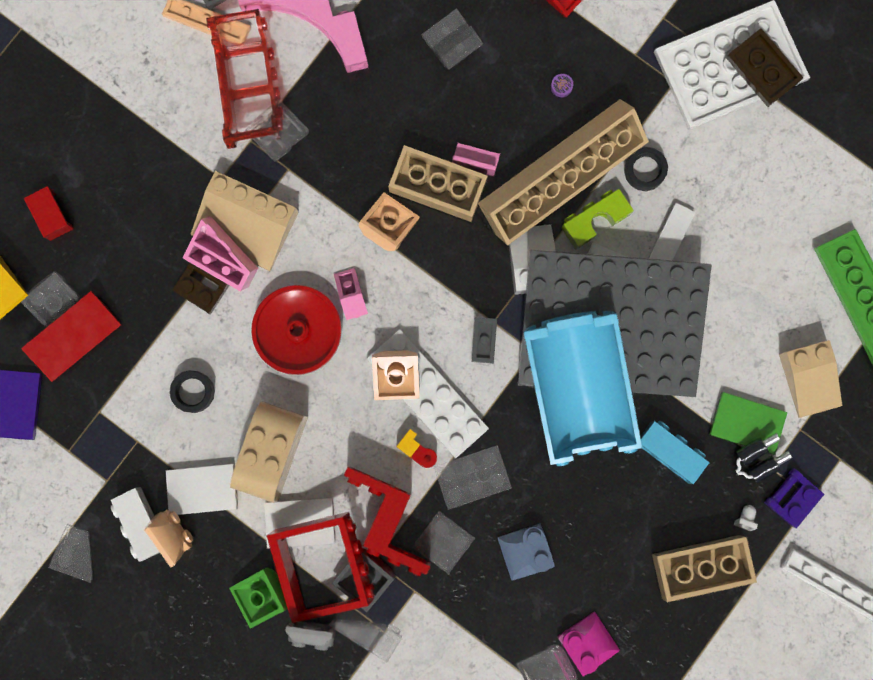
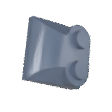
[497,523,555,581]

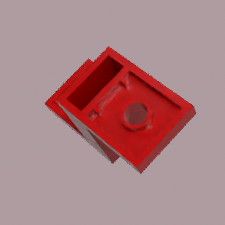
[344,467,430,576]

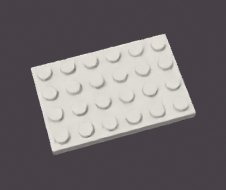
[654,0,810,130]

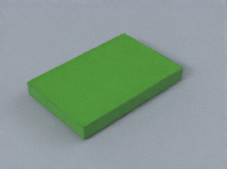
[709,392,788,455]

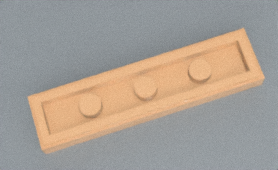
[162,0,251,47]

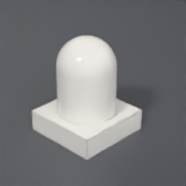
[734,505,758,531]

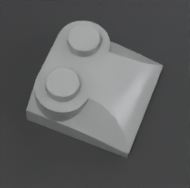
[286,621,336,650]

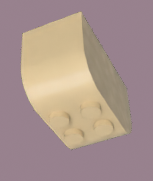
[230,401,308,503]

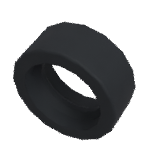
[624,147,668,191]
[169,370,215,413]

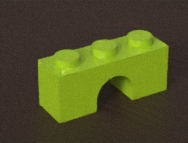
[561,189,634,250]

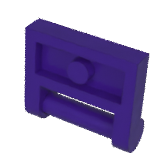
[764,468,825,529]

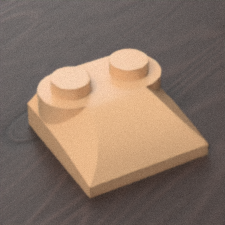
[358,193,420,251]
[372,350,419,400]
[144,510,193,567]

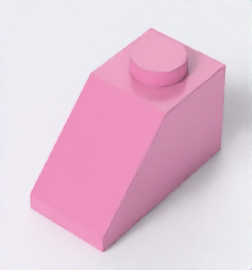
[334,268,368,320]

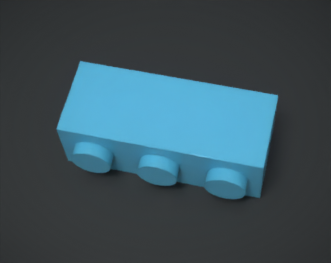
[640,421,710,484]

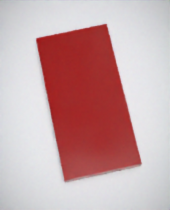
[21,290,121,382]

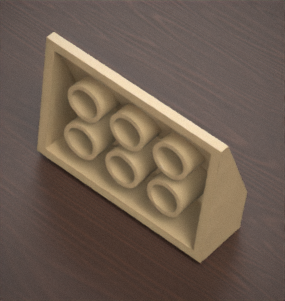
[191,171,298,271]

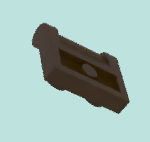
[172,262,230,315]

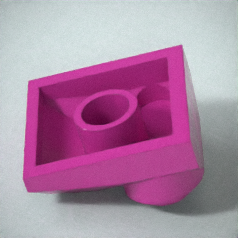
[557,611,620,676]

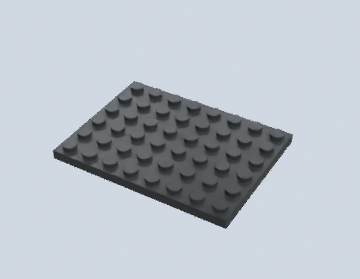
[518,250,712,397]

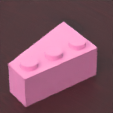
[183,216,258,291]

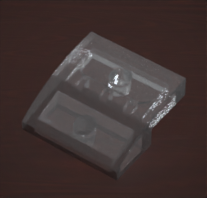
[421,8,483,70]
[245,99,309,162]

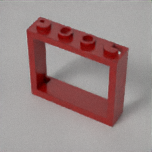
[266,512,374,623]

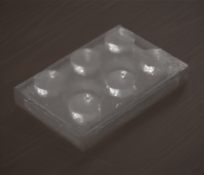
[434,445,512,510]

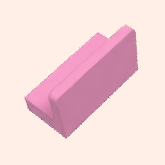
[452,143,500,177]

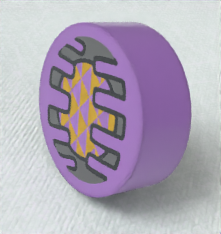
[551,74,573,97]

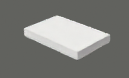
[166,464,238,515]
[264,498,335,548]

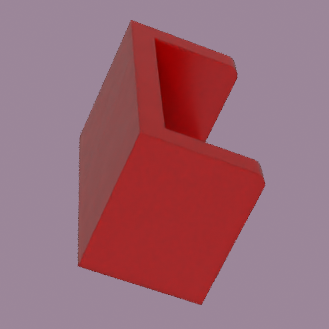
[24,186,73,241]

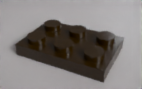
[726,28,804,107]

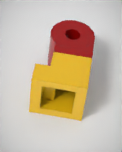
[396,429,437,468]

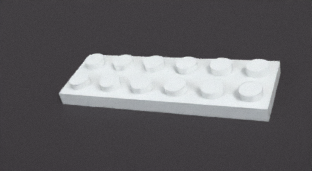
[367,329,489,459]

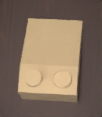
[779,340,842,418]

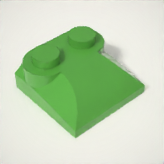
[229,567,288,628]

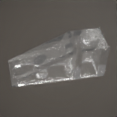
[329,618,402,662]

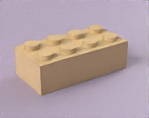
[388,145,488,222]
[652,535,757,602]

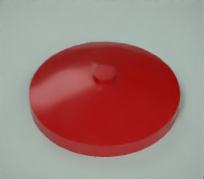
[251,285,342,375]

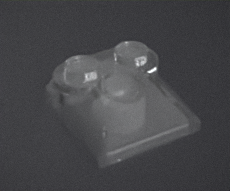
[21,271,81,328]
[412,511,475,574]
[516,644,577,680]

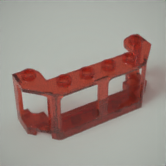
[206,9,284,149]

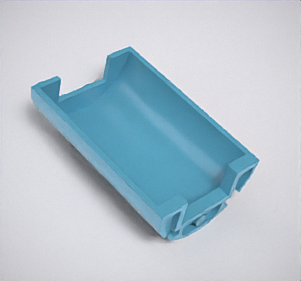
[524,311,642,466]

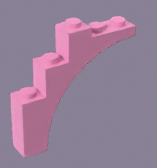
[238,0,368,73]

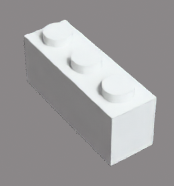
[111,487,160,562]

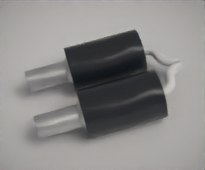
[735,433,792,483]

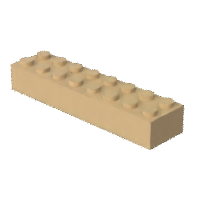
[478,99,649,246]

